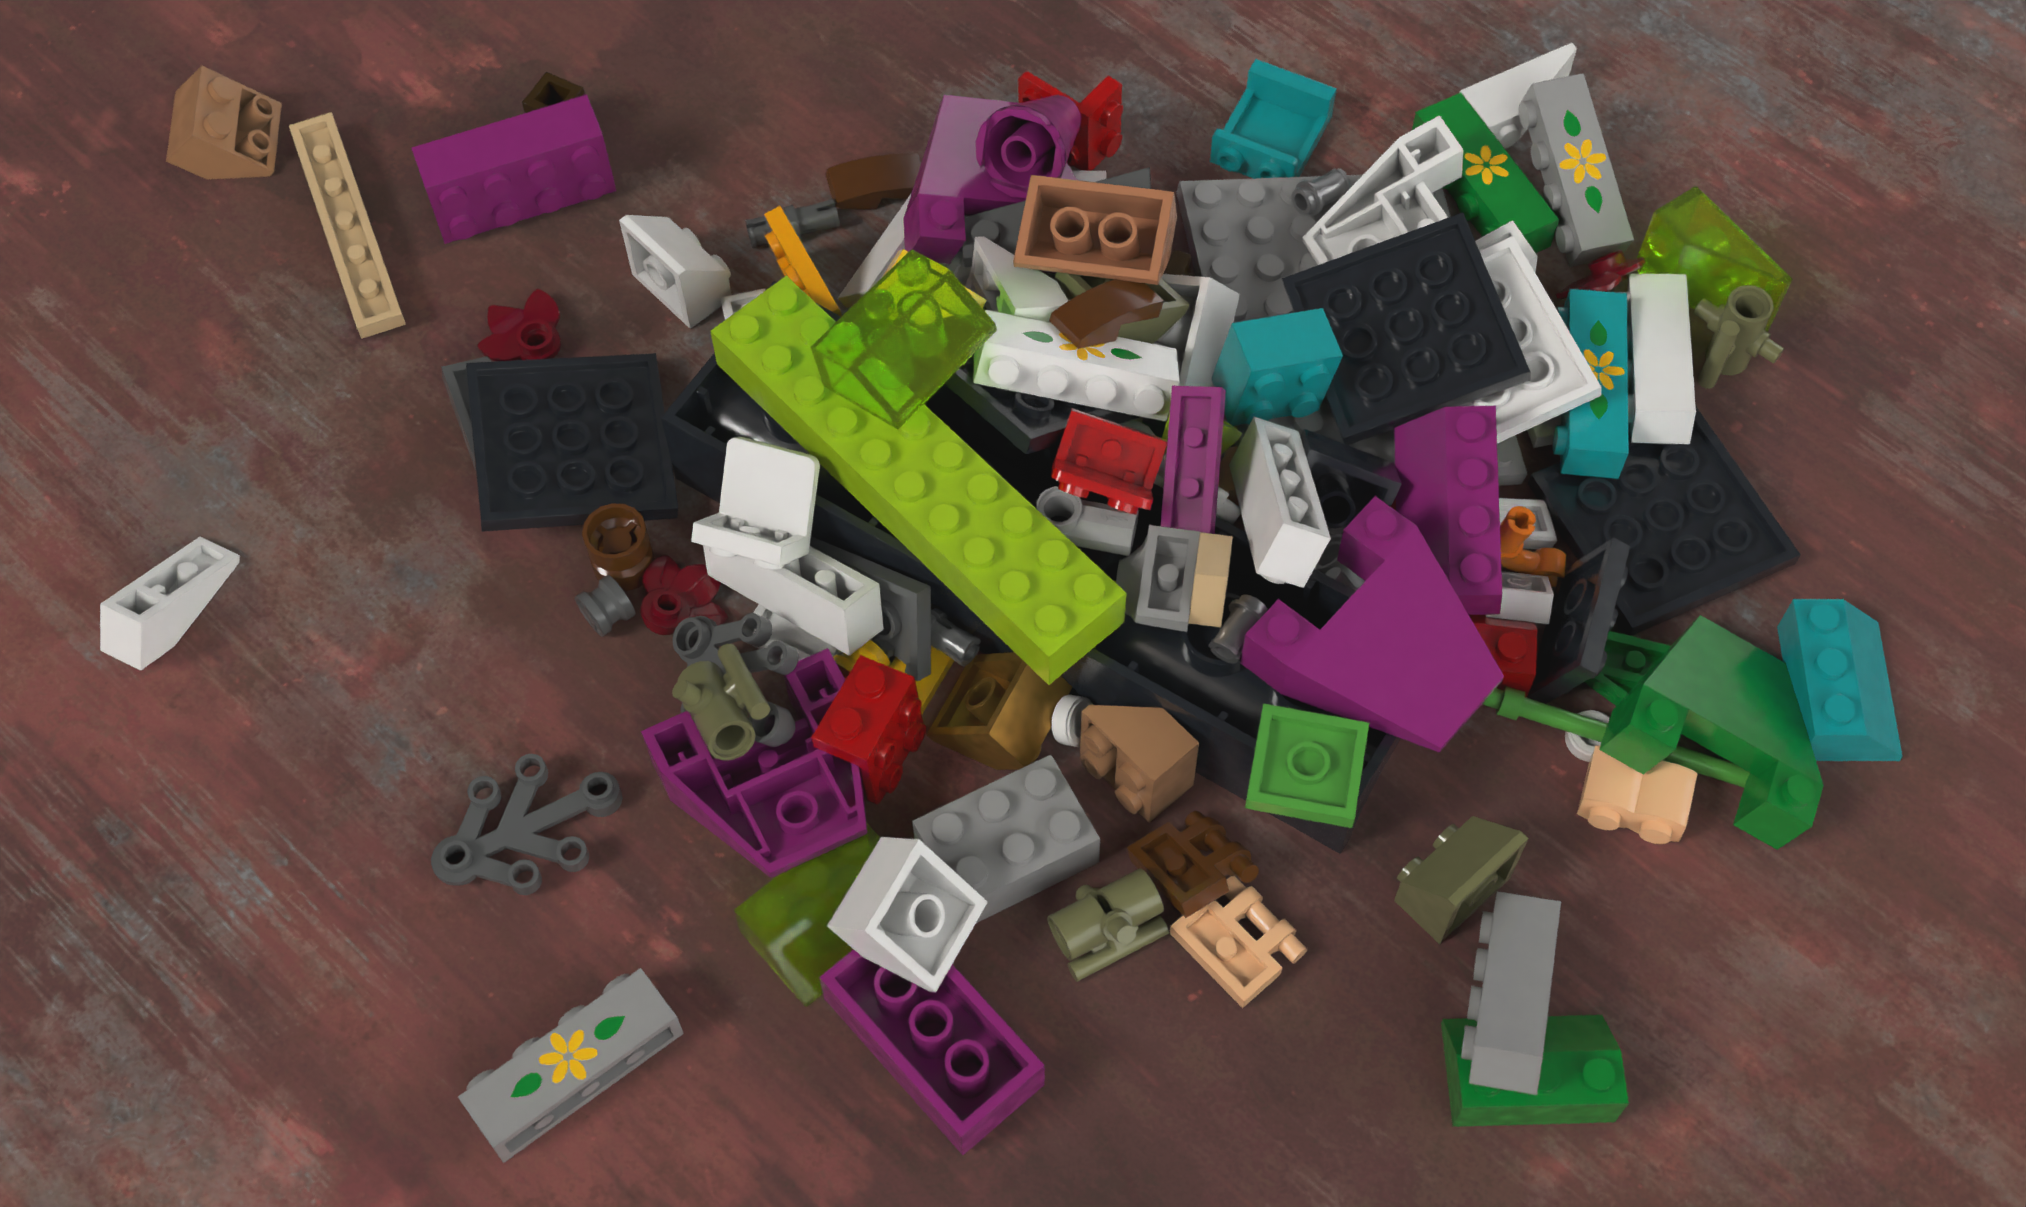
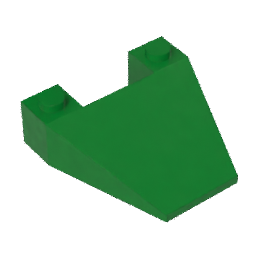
[1599,615,1824,850]

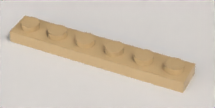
[289,112,406,339]

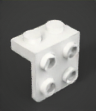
[691,436,820,570]

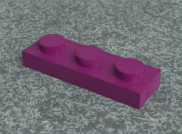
[1161,385,1226,534]

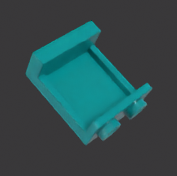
[1210,59,1337,179]

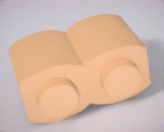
[1577,746,1698,844]

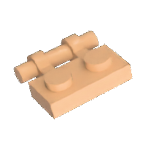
[1170,876,1307,1008]

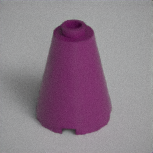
[975,95,1081,198]

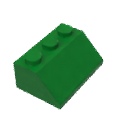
[1441,1015,1629,1127]

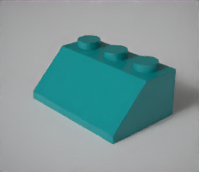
[1777,599,1903,761]

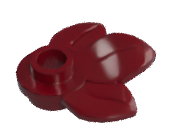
[1555,250,1645,299]
[477,289,561,361]
[640,555,728,635]

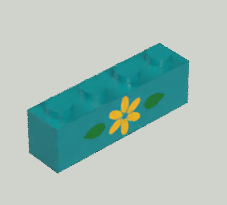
[1553,289,1629,479]

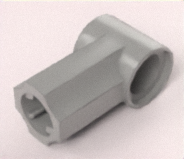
[1037,486,1139,556]

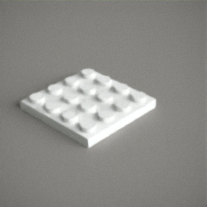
[1457,235,1601,443]

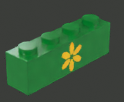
[1412,93,1559,253]

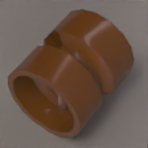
[582,503,655,591]

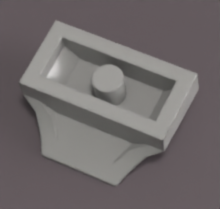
[1116,525,1200,632]

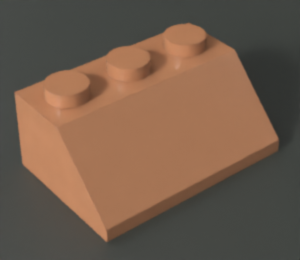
[1013,175,1177,285]

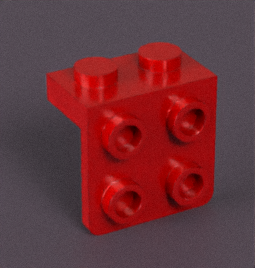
[1018,71,1123,171]
[1051,408,1168,514]
[811,655,926,804]

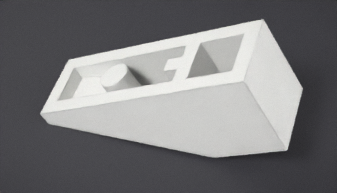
[1460,43,1577,149]
[970,237,1070,323]
[100,537,240,670]

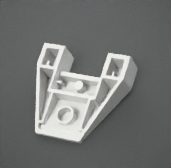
[1302,115,1538,272]

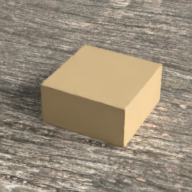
[1189,532,1233,628]

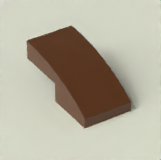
[825,153,921,210]
[1049,279,1164,349]

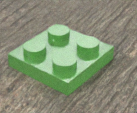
[1245,704,1369,828]

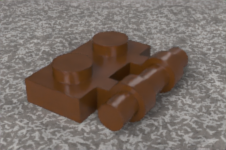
[1126,811,1259,918]

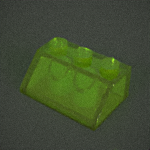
[811,249,997,430]
[734,824,880,1007]

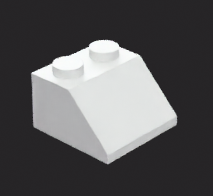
[619,215,732,329]
[827,837,988,992]

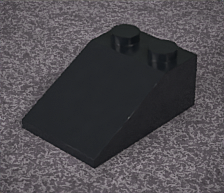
[1300,429,1402,536]

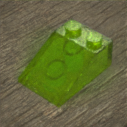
[1637,186,1792,332]

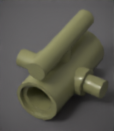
[1693,285,1785,389]
[672,644,770,761]
[1047,868,1169,982]

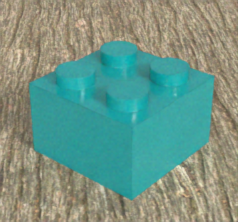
[1211,308,1343,426]

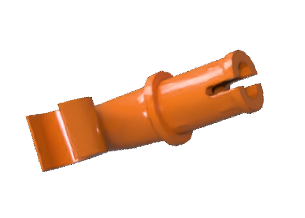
[1500,506,1566,587]

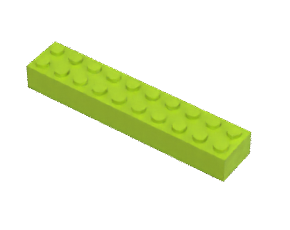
[710,276,1126,685]

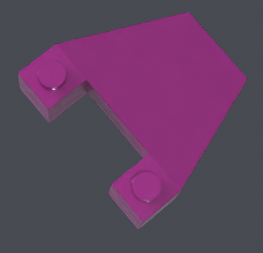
[903,95,1077,273]
[1240,496,1504,753]
[641,648,868,878]

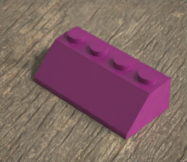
[1395,405,1502,615]

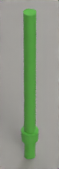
[1482,686,1750,788]

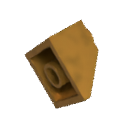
[927,652,1072,770]

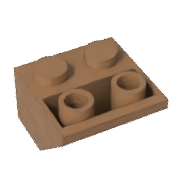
[166,65,282,179]
[1080,705,1199,823]

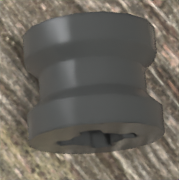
[574,575,636,637]

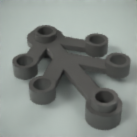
[673,613,798,747]
[431,754,622,895]

